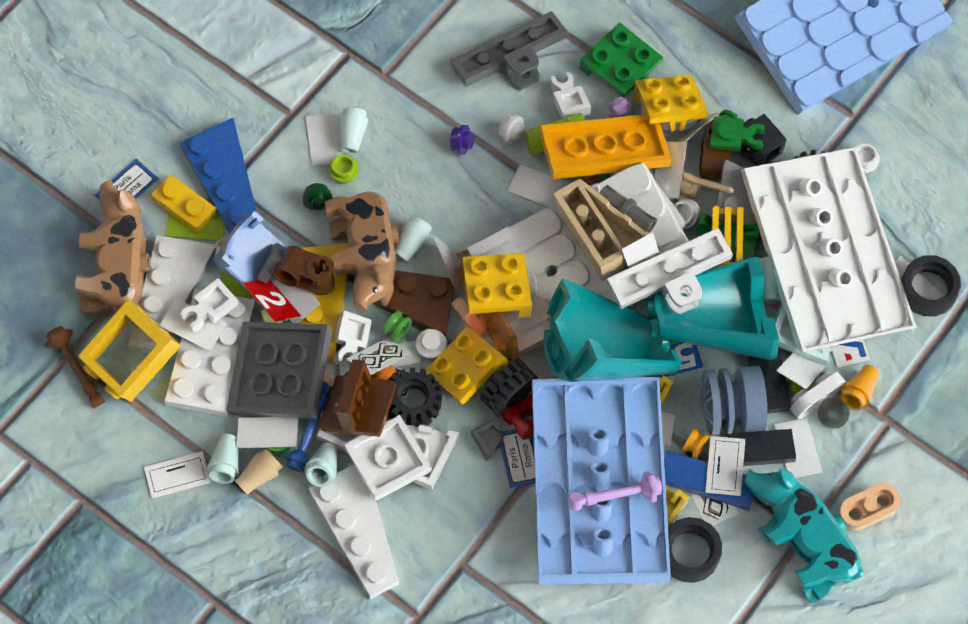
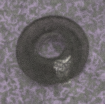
[817,398,850,429]

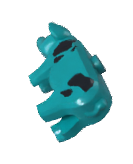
[744,469,864,603]

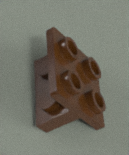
[320,359,396,437]

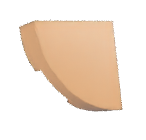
[451,297,485,336]

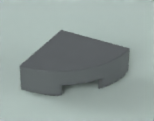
[257,242,286,284]
[470,416,502,461]

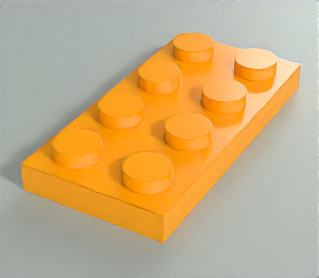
[539,114,671,179]

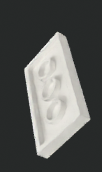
[165,289,256,417]

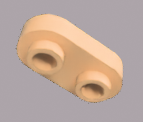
[838,483,900,531]

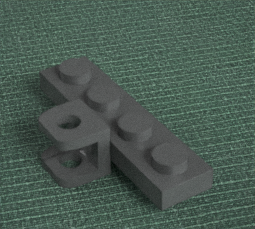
[450,11,567,90]

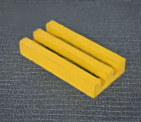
[711,206,744,269]

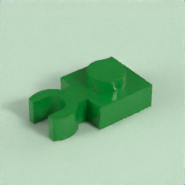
[710,117,765,152]

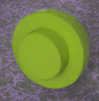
[329,154,359,184]

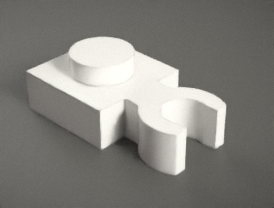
[551,72,591,119]
[180,278,239,332]
[333,310,372,369]

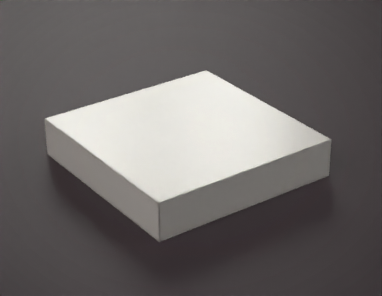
[344,415,431,501]

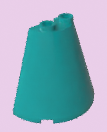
[647,257,779,360]
[544,278,682,382]

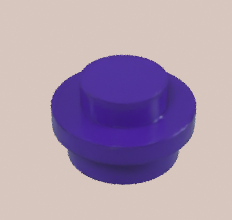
[450,125,474,155]

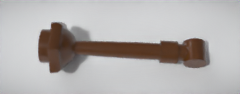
[44,326,105,409]

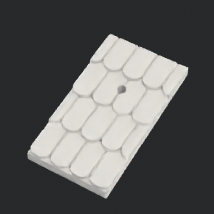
[741,147,917,352]
[465,163,688,353]

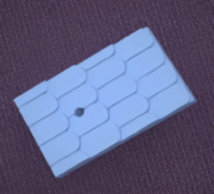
[734,0,953,115]
[532,377,671,585]

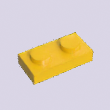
[151,175,217,234]

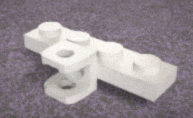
[606,228,733,315]

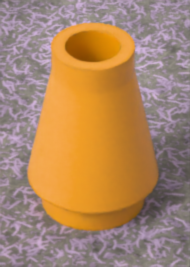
[840,364,880,411]

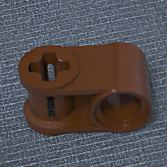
[699,120,732,179]
[273,245,335,296]

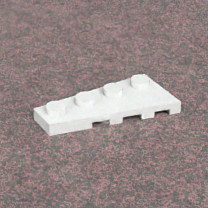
[128,235,216,353]
[317,419,459,491]
[308,465,399,599]

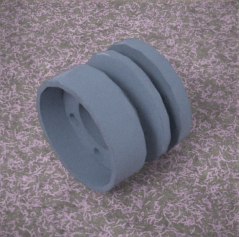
[700,366,767,435]

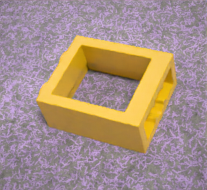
[78,300,181,402]

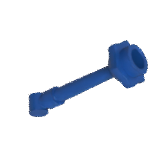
[282,382,332,473]

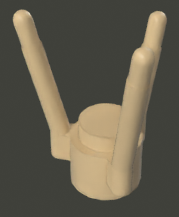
[676,170,734,215]

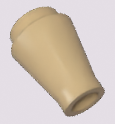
[235,449,283,495]

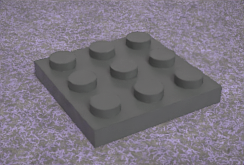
[226,322,333,419]

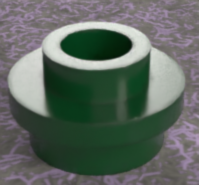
[302,183,333,211]

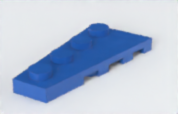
[180,118,257,235]

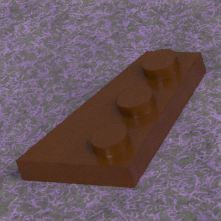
[372,270,455,338]

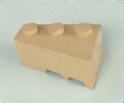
[553,179,655,281]

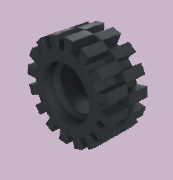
[480,358,538,417]
[389,367,442,427]

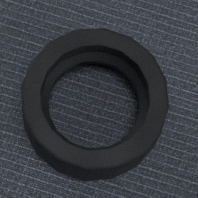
[901,255,961,317]
[668,517,722,583]

